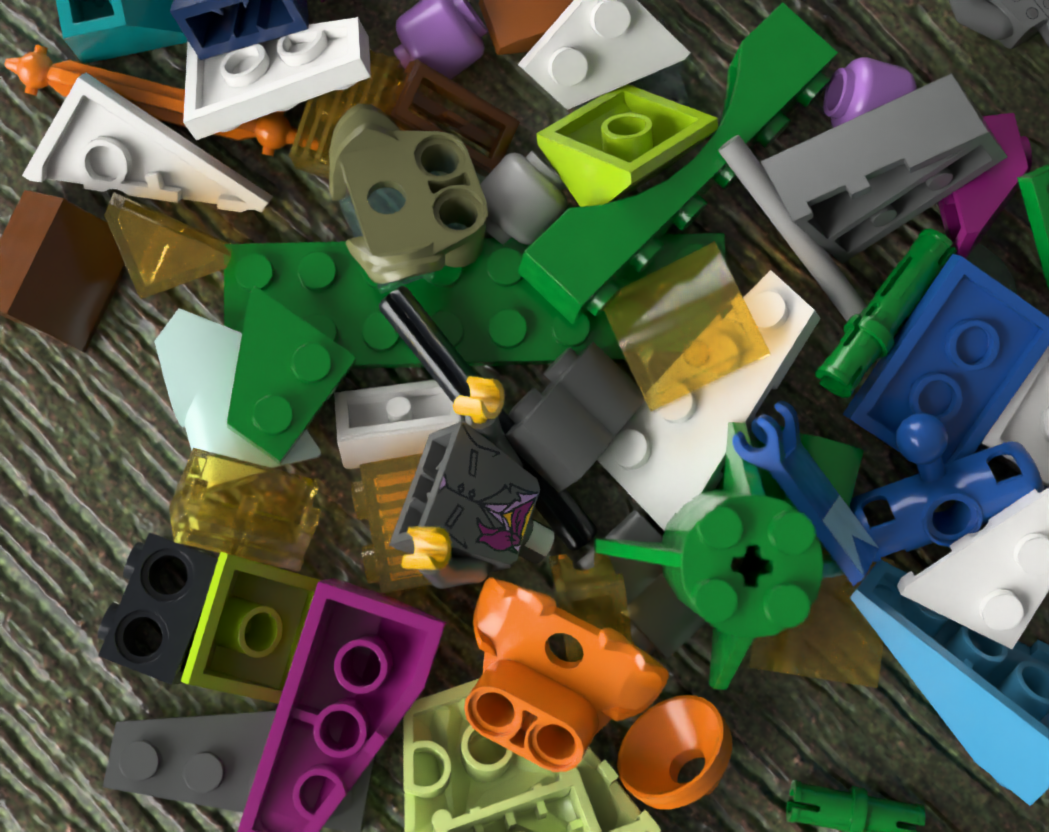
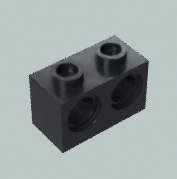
[98,532,218,685]

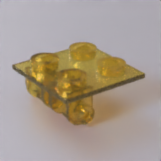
[749,549,894,688]

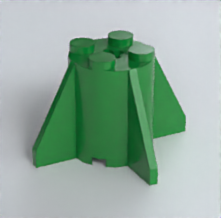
[594,422,845,690]

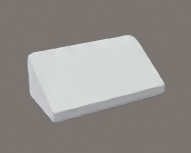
[334,380,465,469]

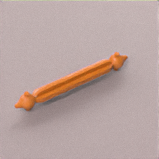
[5,44,305,157]

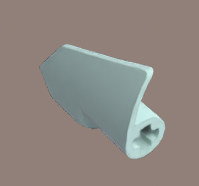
[154,308,321,491]

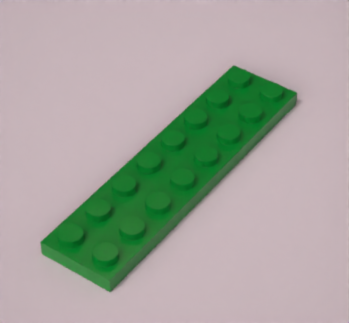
[224,233,728,369]

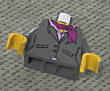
[389,376,554,588]

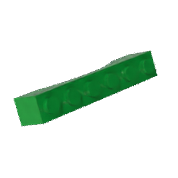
[518,2,838,324]

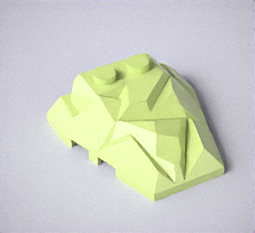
[403,678,661,832]

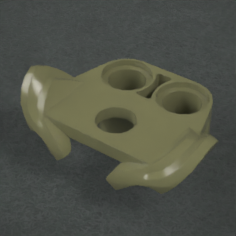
[329,104,488,284]

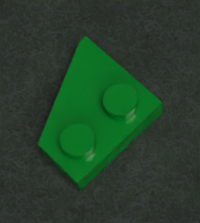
[226,286,357,465]

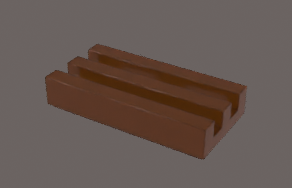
[385,59,520,177]

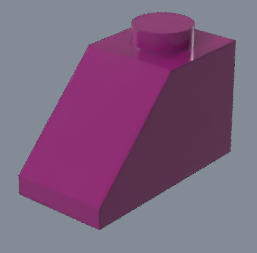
[938,113,1032,259]

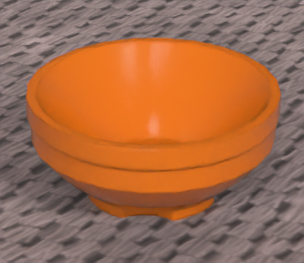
[617,695,732,809]

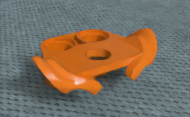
[464,578,669,772]

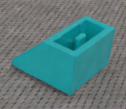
[56,0,189,64]

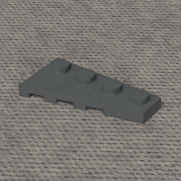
[103,710,376,832]

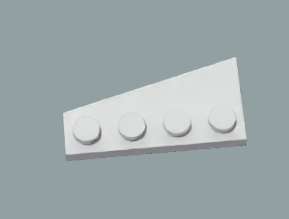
[597,270,821,531]

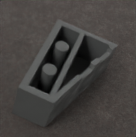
[761,73,1008,264]

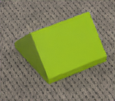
[536,84,718,207]
[181,552,322,704]

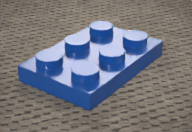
[843,254,1049,464]

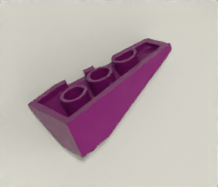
[237,578,447,832]

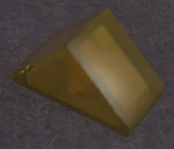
[104,193,231,299]

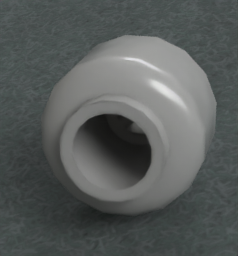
[480,151,567,245]

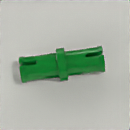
[786,780,925,832]

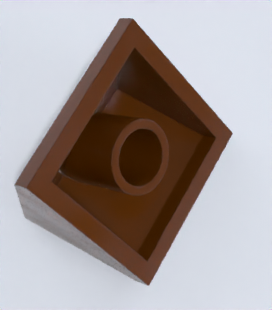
[0,190,139,353]

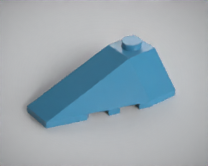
[850,560,1049,806]

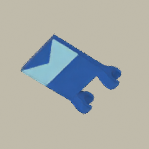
[732,401,879,585]

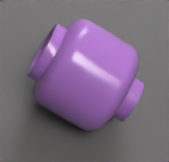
[394,0,488,80]
[823,57,917,128]

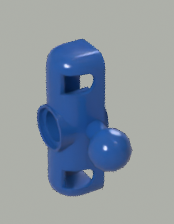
[849,413,1044,562]

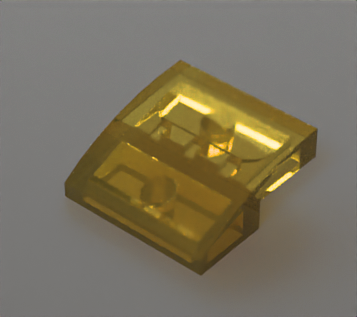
[604,242,771,413]

